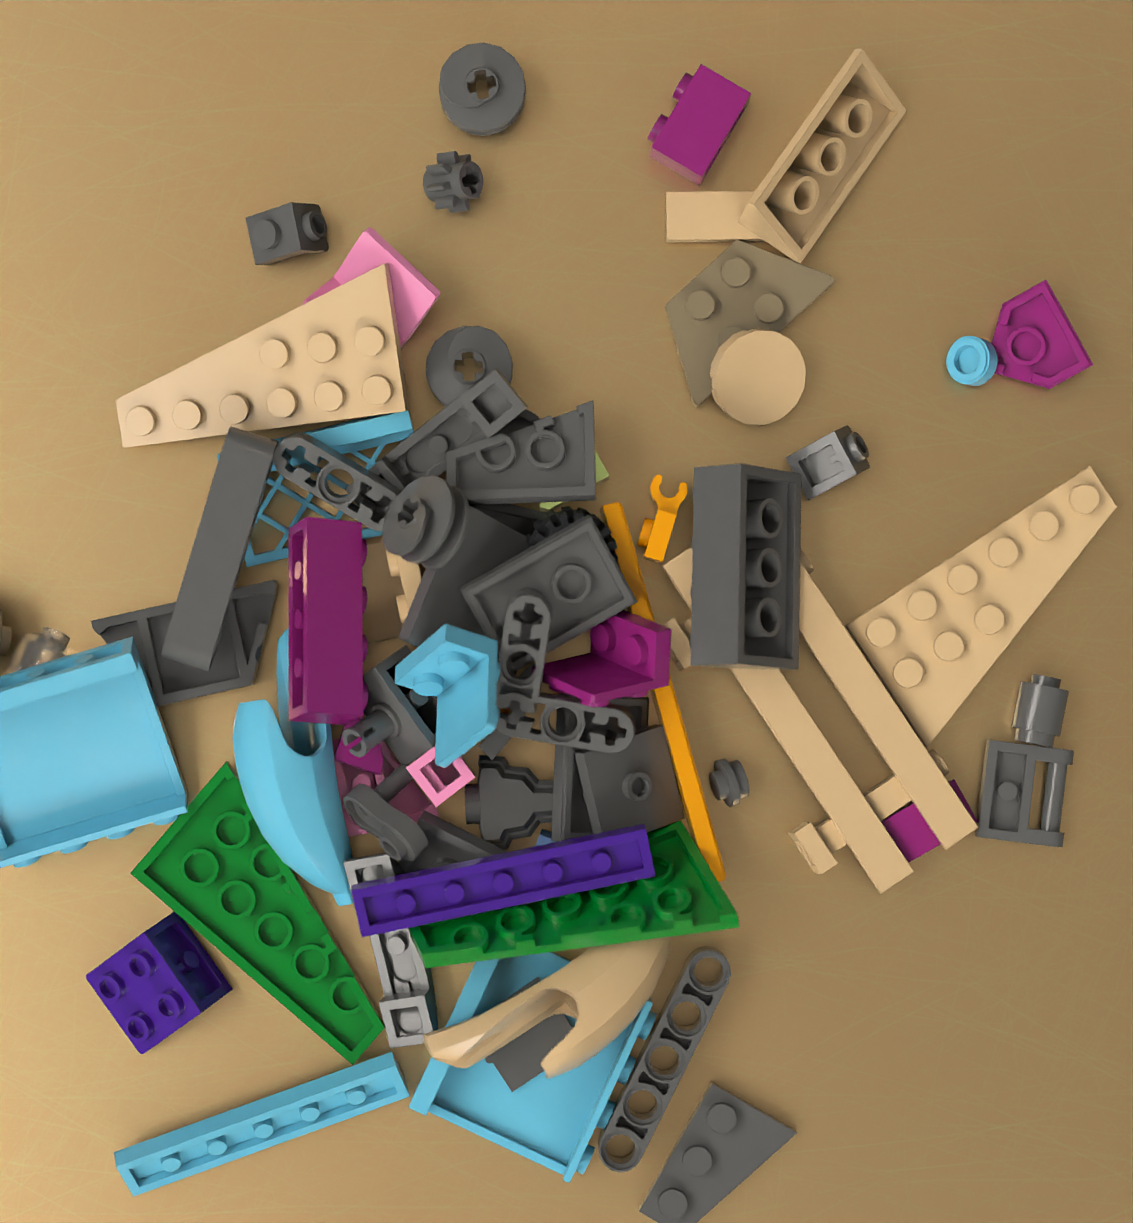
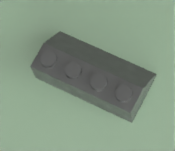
[689,463,802,670]

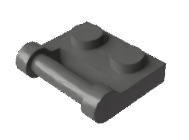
[975,740,1074,847]

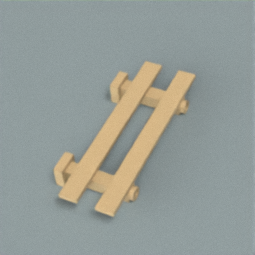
[662,546,978,893]

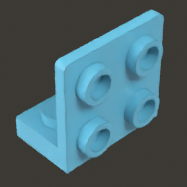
[395,624,500,768]

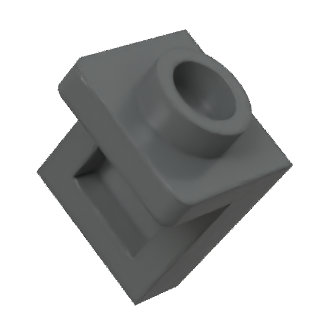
[246,202,329,265]

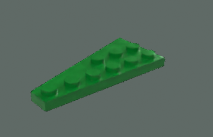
[130,761,385,1065]
[408,820,740,968]

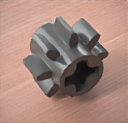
[423,151,484,213]

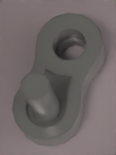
[343,764,428,862]

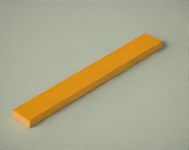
[600,501,727,882]

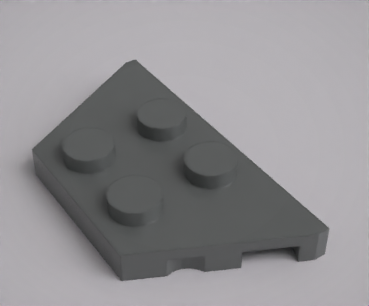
[91,580,278,706]

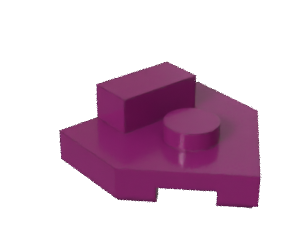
[991,280,1094,389]

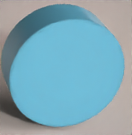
[946,336,998,386]

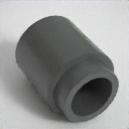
[1012,674,1069,748]

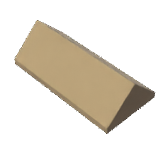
[738,48,907,263]

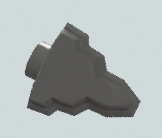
[465,755,554,850]

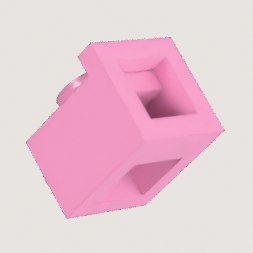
[406,745,476,807]

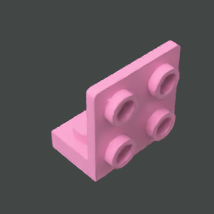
[302,228,440,350]

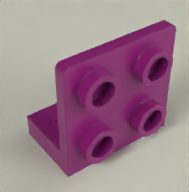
[531,610,671,707]

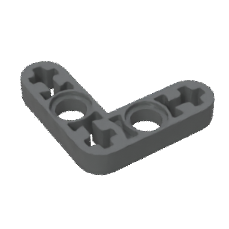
[496,591,635,753]

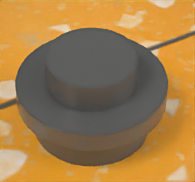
[709,758,749,807]

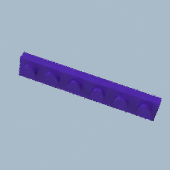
[351,824,655,937]

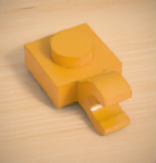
[637,474,687,564]

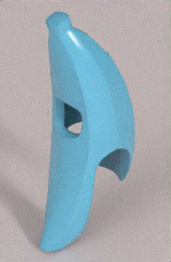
[233,627,353,906]

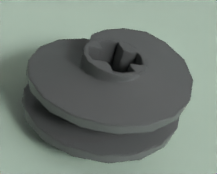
[439,42,526,136]
[426,326,513,407]
[382,475,470,570]

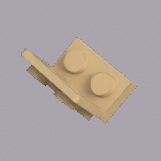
[362,541,423,644]

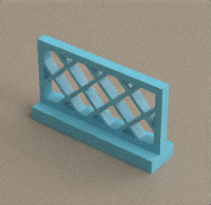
[217,410,414,567]

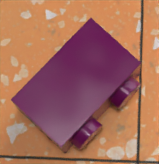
[647,64,751,186]

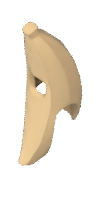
[424,937,671,1079]

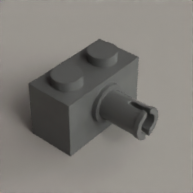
[342,645,437,766]

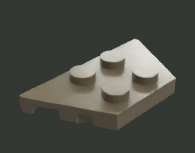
[665,240,835,408]

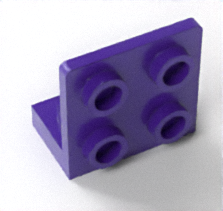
[86,912,233,1054]

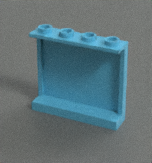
[0,636,188,868]
[408,952,657,1183]

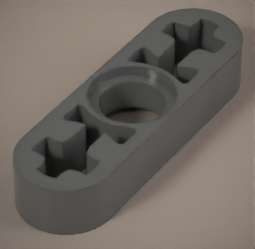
[274,433,401,531]

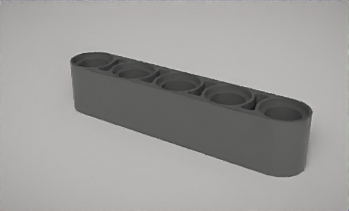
[161,426,278,672]
[598,946,731,1172]

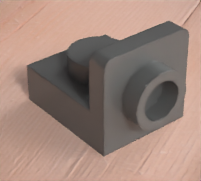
[786,425,870,500]

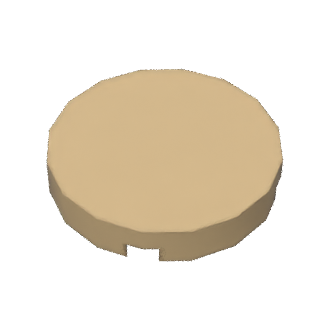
[710,328,806,425]

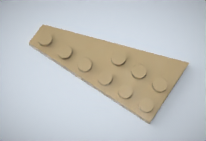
[115,263,410,448]
[845,466,1117,748]

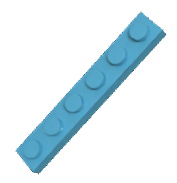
[114,1052,410,1197]

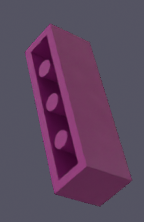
[289,517,368,725]

